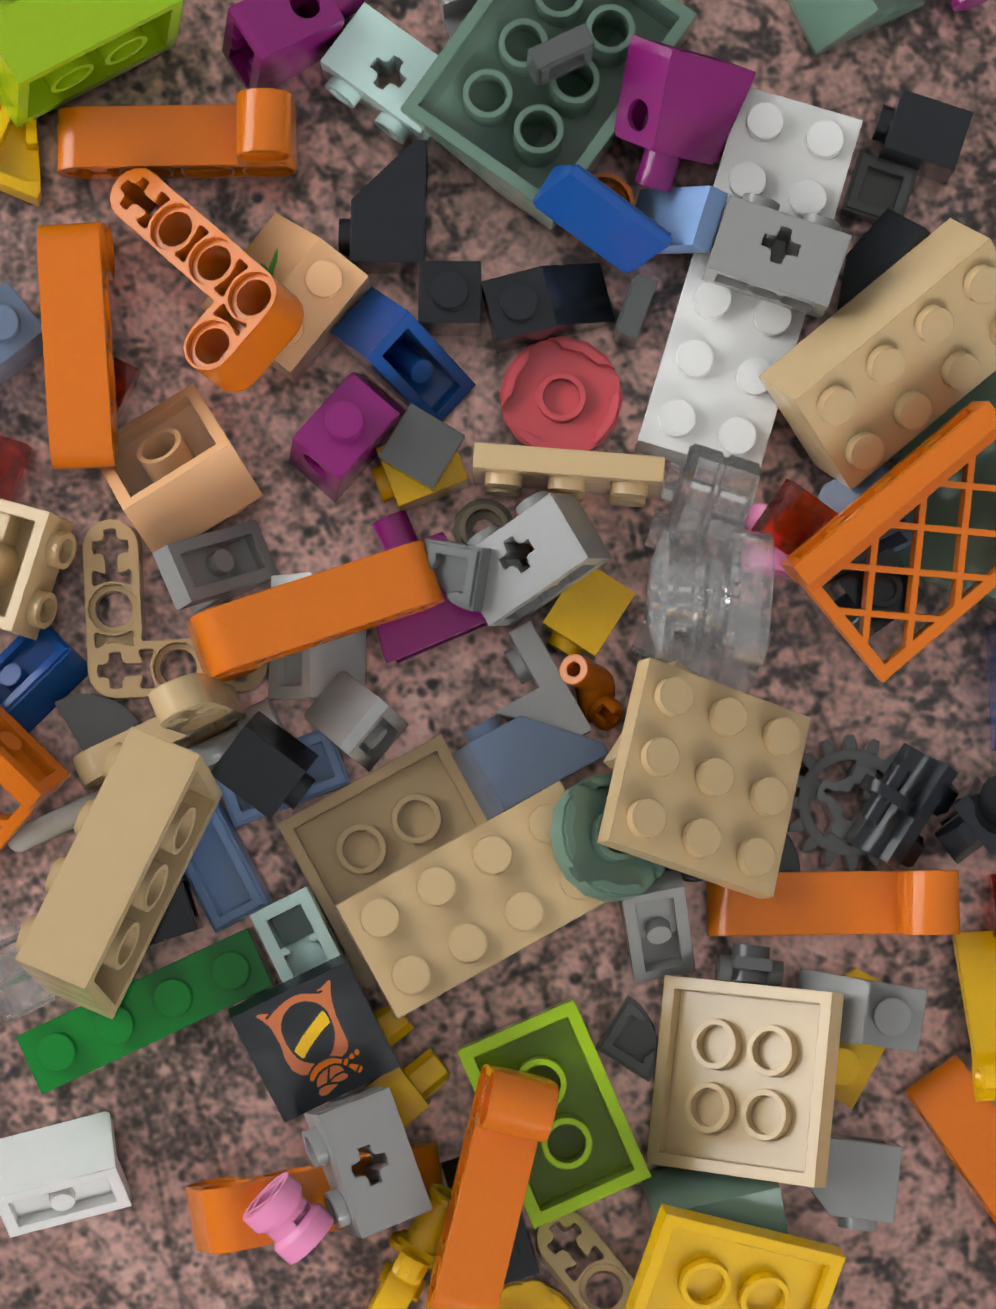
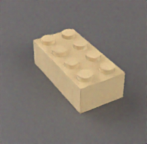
[759,218,996,491]
[15,726,223,1020]
[334,781,605,1019]

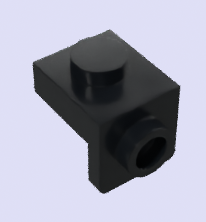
[831,548,924,637]

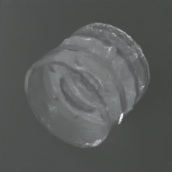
[646,525,774,666]

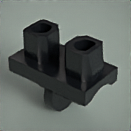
[844,743,959,870]
[934,773,996,864]

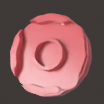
[500,336,623,451]

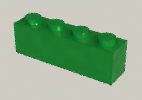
[16,927,279,1094]

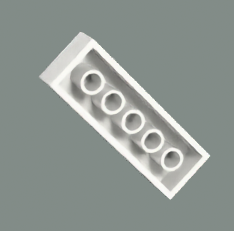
[634,87,863,485]

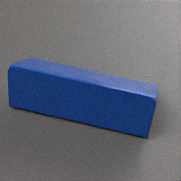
[533,164,673,273]
[0,625,88,733]

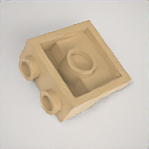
[0,499,77,641]

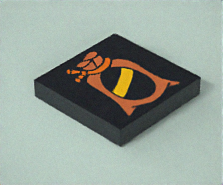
[228,953,400,1122]

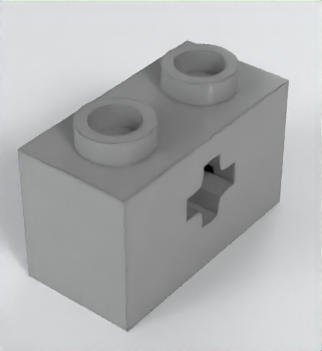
[702,193,852,319]
[467,490,612,626]
[302,1086,433,1239]

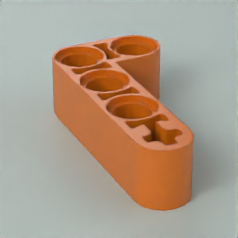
[57,88,297,180]
[110,168,304,393]
[36,222,119,470]
[187,540,445,682]
[706,870,960,936]
[904,1054,996,1224]
[426,1063,559,1309]
[185,1141,444,1255]

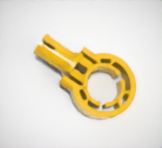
[367,1183,452,1309]

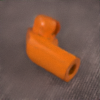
[559,654,623,731]

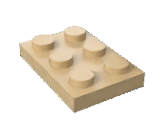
[472,442,665,507]

